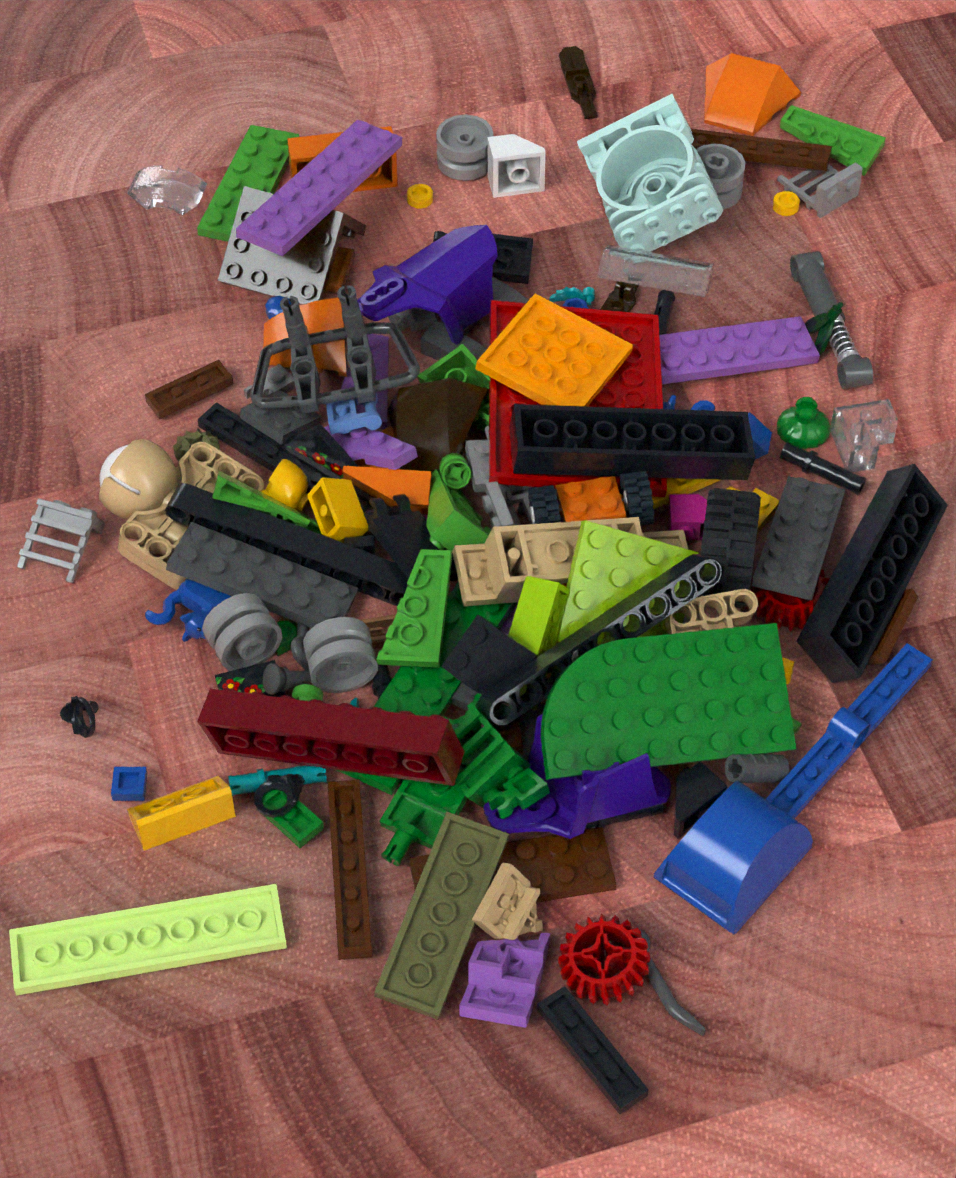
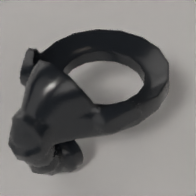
[60,696,99,738]
[254,774,305,818]

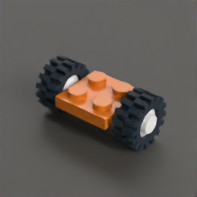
[528,471,654,526]

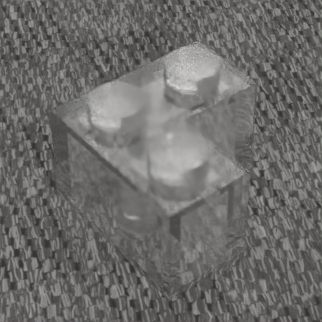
[830,399,898,472]

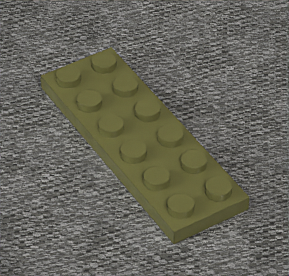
[374,812,509,1020]

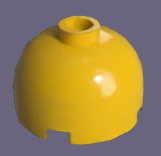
[262,459,309,511]

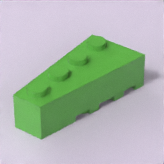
[418,344,489,433]

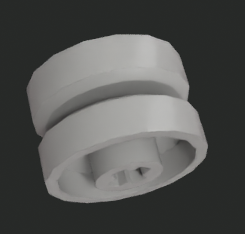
[436,114,494,181]
[696,144,746,209]
[202,593,283,671]
[303,617,378,693]

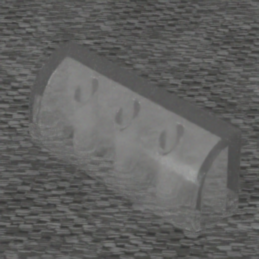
[597,245,714,297]

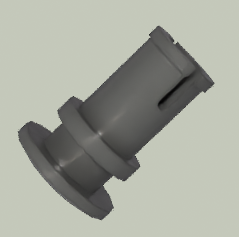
[262,663,312,695]

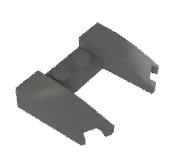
[420,277,529,361]

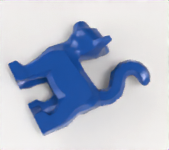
[145,579,232,642]

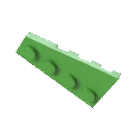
[780,105,886,176]
[376,549,452,668]

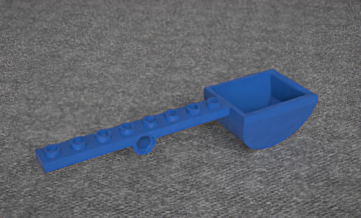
[654,643,933,935]

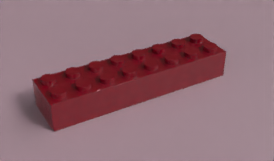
[197,688,464,786]

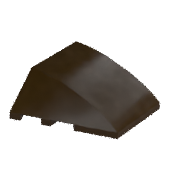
[388,378,489,474]

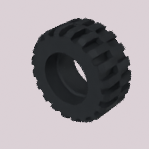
[698,488,761,608]

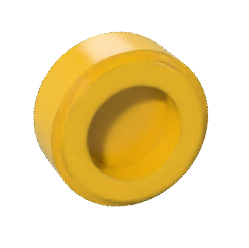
[407,184,433,209]
[773,191,800,216]

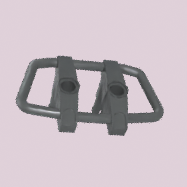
[251,285,420,415]

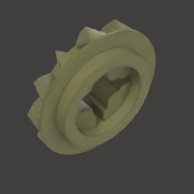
[173,428,220,462]

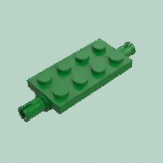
[379,694,496,866]

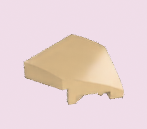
[472,863,543,940]

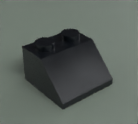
[441,614,538,707]

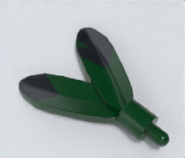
[805,302,843,356]

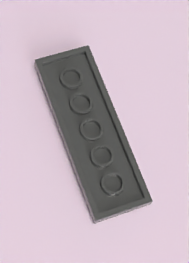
[752,476,846,601]
[166,522,358,628]

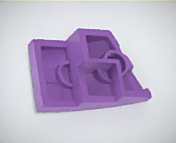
[459,933,550,1028]

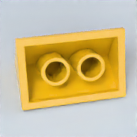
[127,776,236,851]

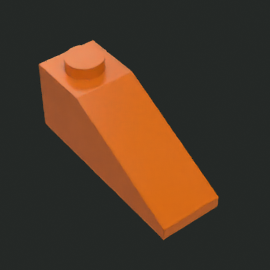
[342,466,432,514]

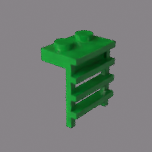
[454,702,531,809]

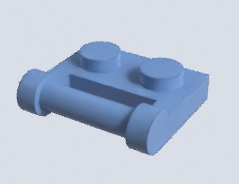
[326,393,382,434]

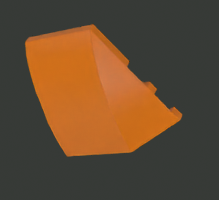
[704,53,801,136]
[263,298,347,377]

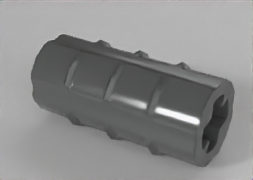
[725,754,789,784]

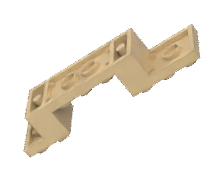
[452,517,688,606]

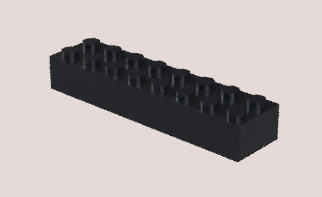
[509,404,755,480]
[796,463,948,683]

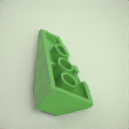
[426,469,492,552]

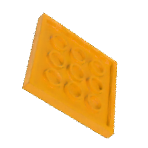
[475,293,633,407]

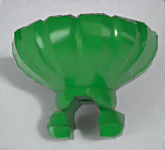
[776,397,831,449]

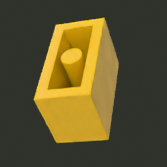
[307,477,369,543]

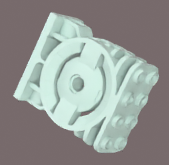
[577,94,723,258]

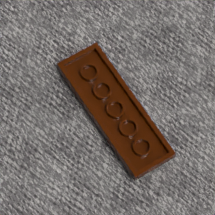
[409,827,616,903]

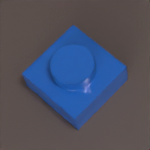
[111,767,148,801]

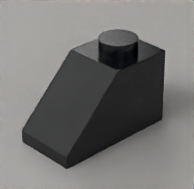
[674,762,727,839]

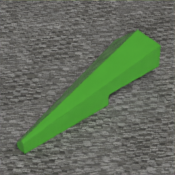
[212,471,322,535]

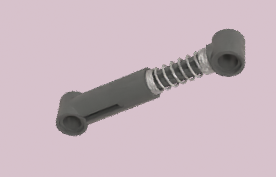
[790,251,874,389]

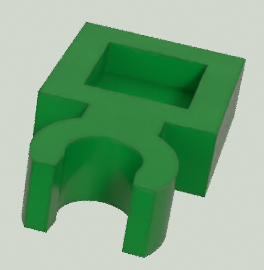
[487,768,550,819]

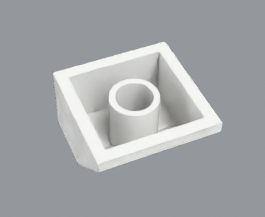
[487,134,545,198]

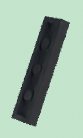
[537,986,649,1114]

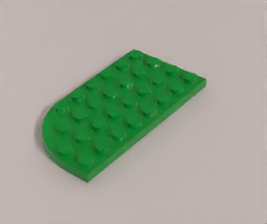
[541,623,796,780]

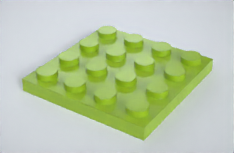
[556,520,699,644]

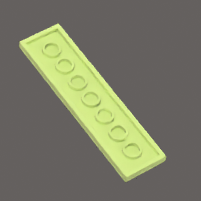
[9,884,287,996]

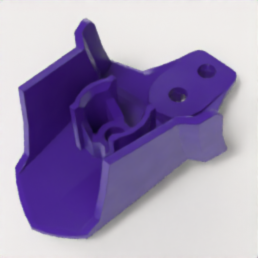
[357,225,498,345]
[483,714,671,839]

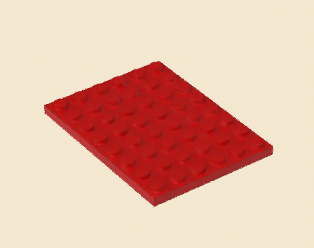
[489,300,667,498]

